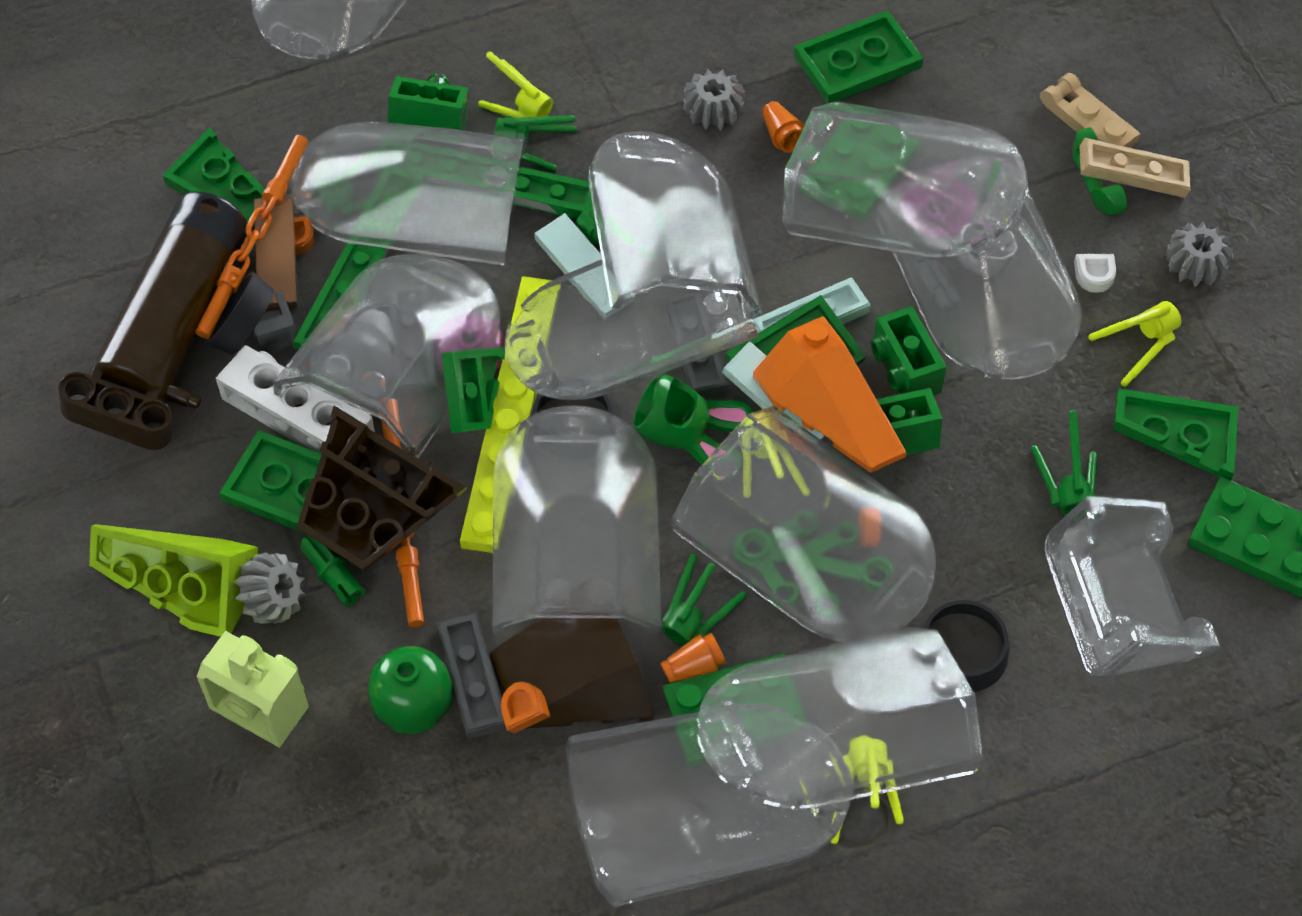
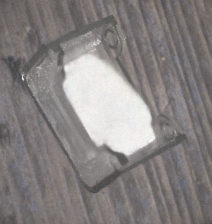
[1045,496,1220,678]

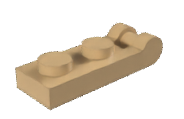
[1040,73,1140,148]

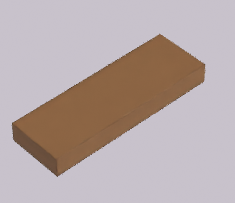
[254,197,298,309]

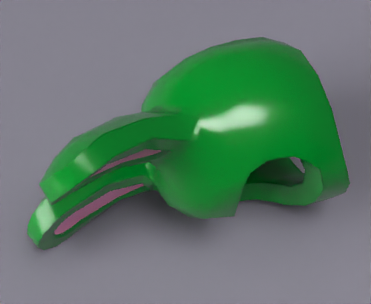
[633,374,754,478]

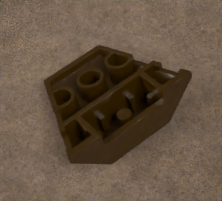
[296,405,468,571]
[489,577,653,729]

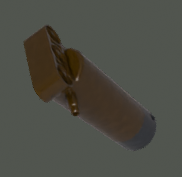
[58,191,247,450]

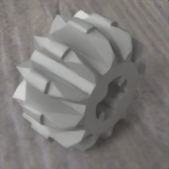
[684,69,745,131]
[1165,221,1233,287]
[233,553,306,624]

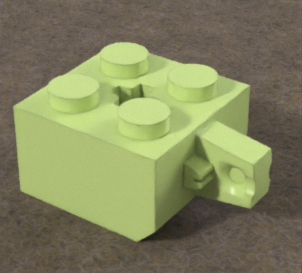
[197,631,309,748]

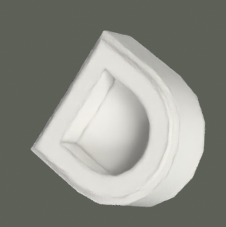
[1074,254,1116,293]

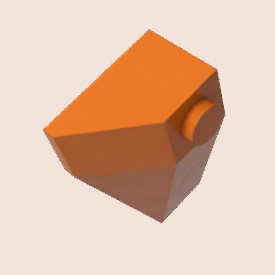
[753,316,906,473]

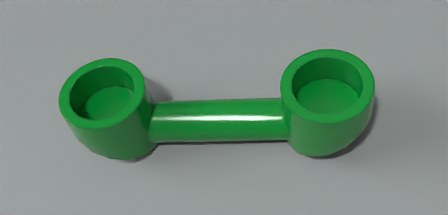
[1072,127,1127,216]

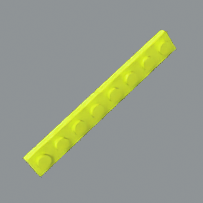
[460,276,560,554]

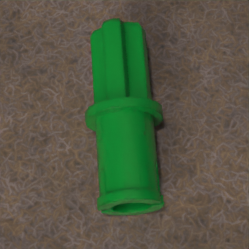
[300,536,366,607]

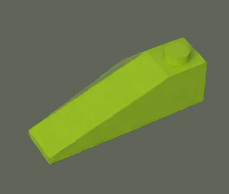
[89,524,258,637]

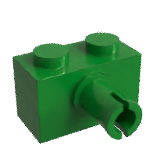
[387,73,468,145]

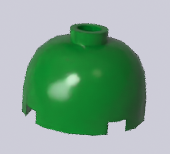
[367,646,454,734]

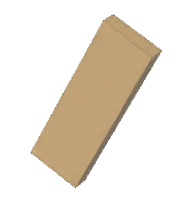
[1080,138,1191,198]

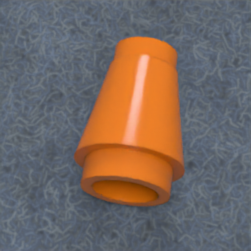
[761,101,806,153]
[660,633,726,683]

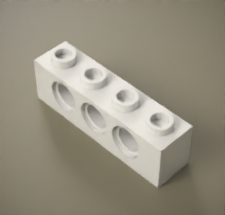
[216,345,375,454]

